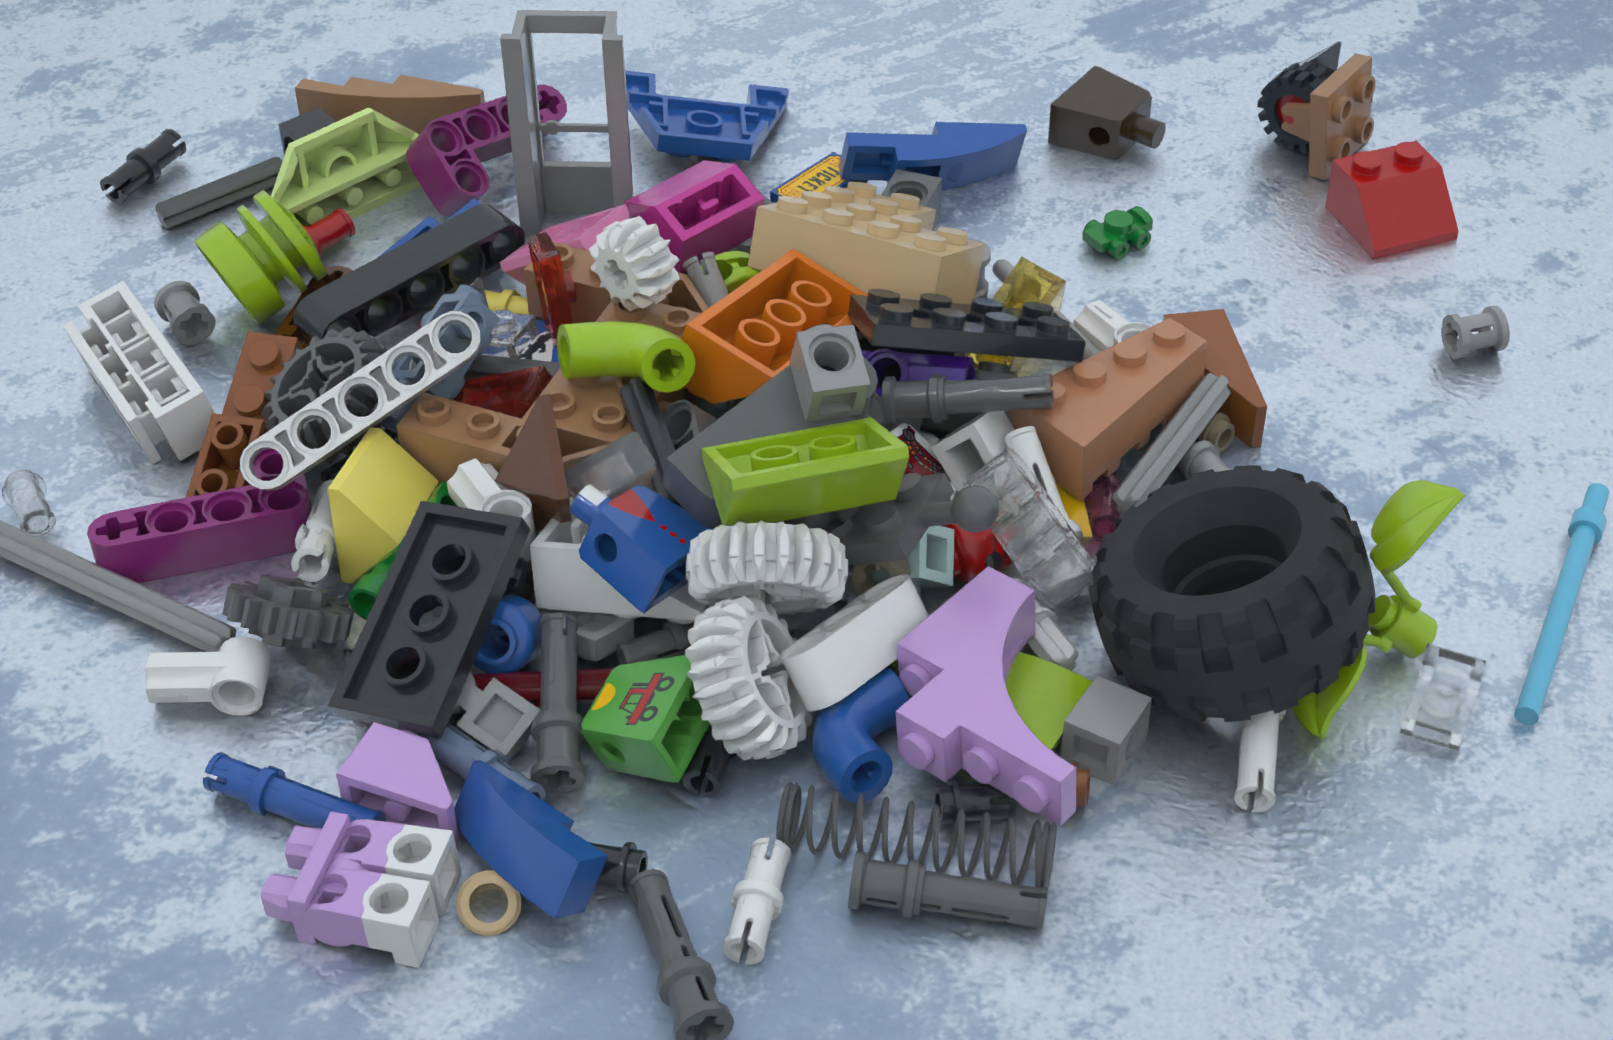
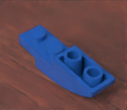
[839,122,1027,191]

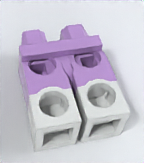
[261,812,462,968]

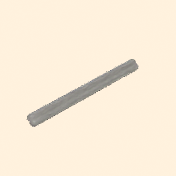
[0,520,237,652]

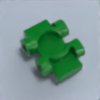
[1082,206,1153,259]

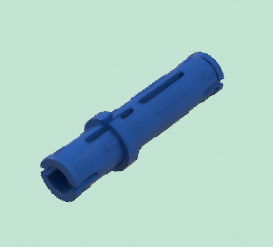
[203,752,386,828]

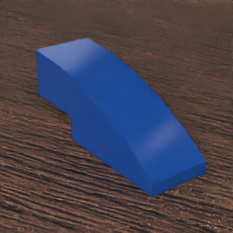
[454,760,608,919]

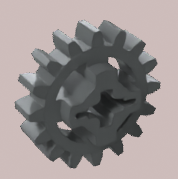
[222,575,355,650]

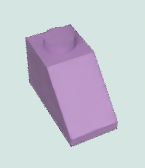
[336,722,459,846]

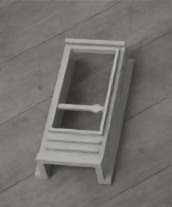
[500,10,634,238]

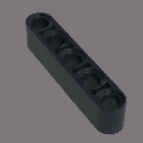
[294,203,526,340]

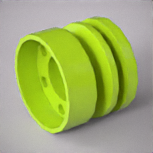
[193,190,328,325]

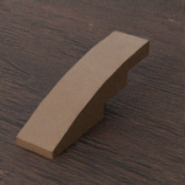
[295,75,485,134]

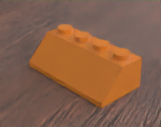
[681,249,868,404]

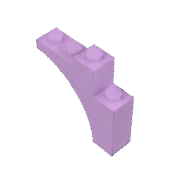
[895,566,1076,826]

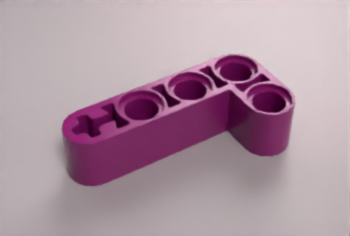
[406,84,567,218]
[87,449,312,584]

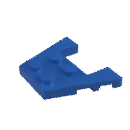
[625,70,789,163]

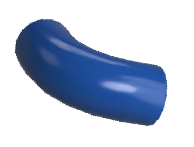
[812,667,909,803]

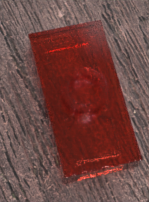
[528,232,577,348]
[452,366,552,419]

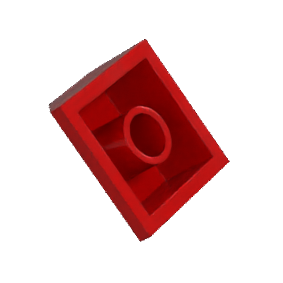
[1325,140,1459,259]

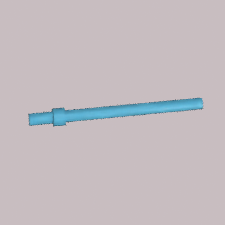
[1514,483,1610,725]

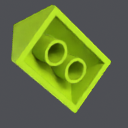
[701,417,909,526]

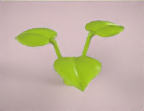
[1293,480,1466,740]

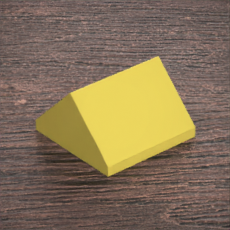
[327,427,439,584]

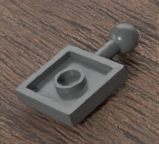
[824,473,999,566]

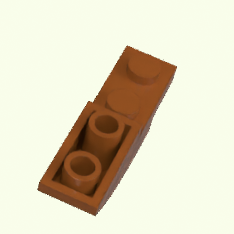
[185,332,303,498]

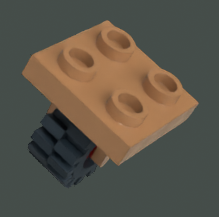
[1257,53,1376,180]

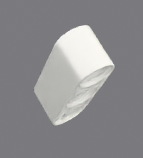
[780,574,929,712]

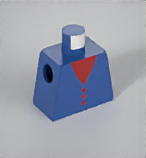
[570,484,714,614]

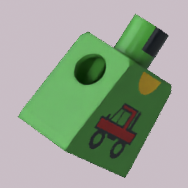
[577,655,710,783]

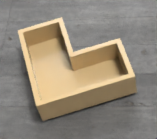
[748,182,985,304]

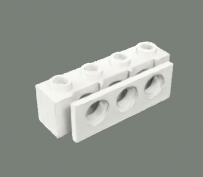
[62,281,215,465]

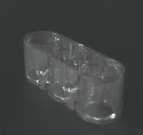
[963,447,1095,612]

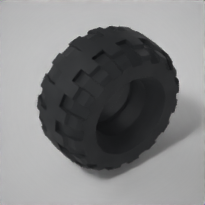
[1089,465,1376,722]

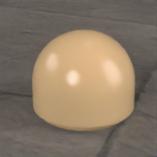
[456,870,522,936]

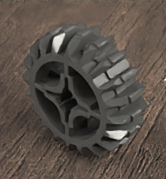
[261,327,395,464]

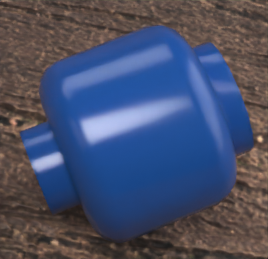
[473,594,543,674]

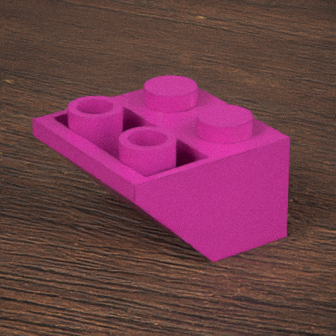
[624,160,765,274]

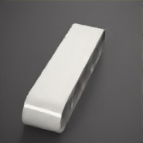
[240,311,480,491]

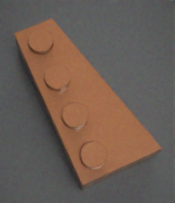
[1009,318,1207,501]

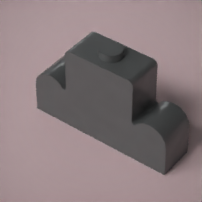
[662,357,878,530]

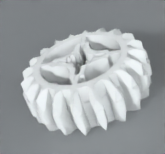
[686,520,848,616]
[685,596,812,761]

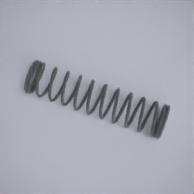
[776,781,1057,888]

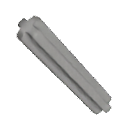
[1112,373,1231,515]

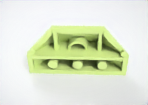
[271,107,421,227]

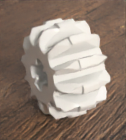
[589,216,680,312]

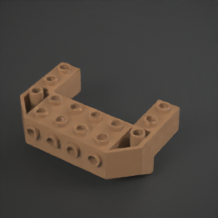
[396,241,708,531]

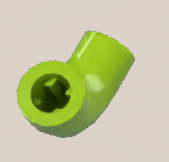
[557,321,696,393]

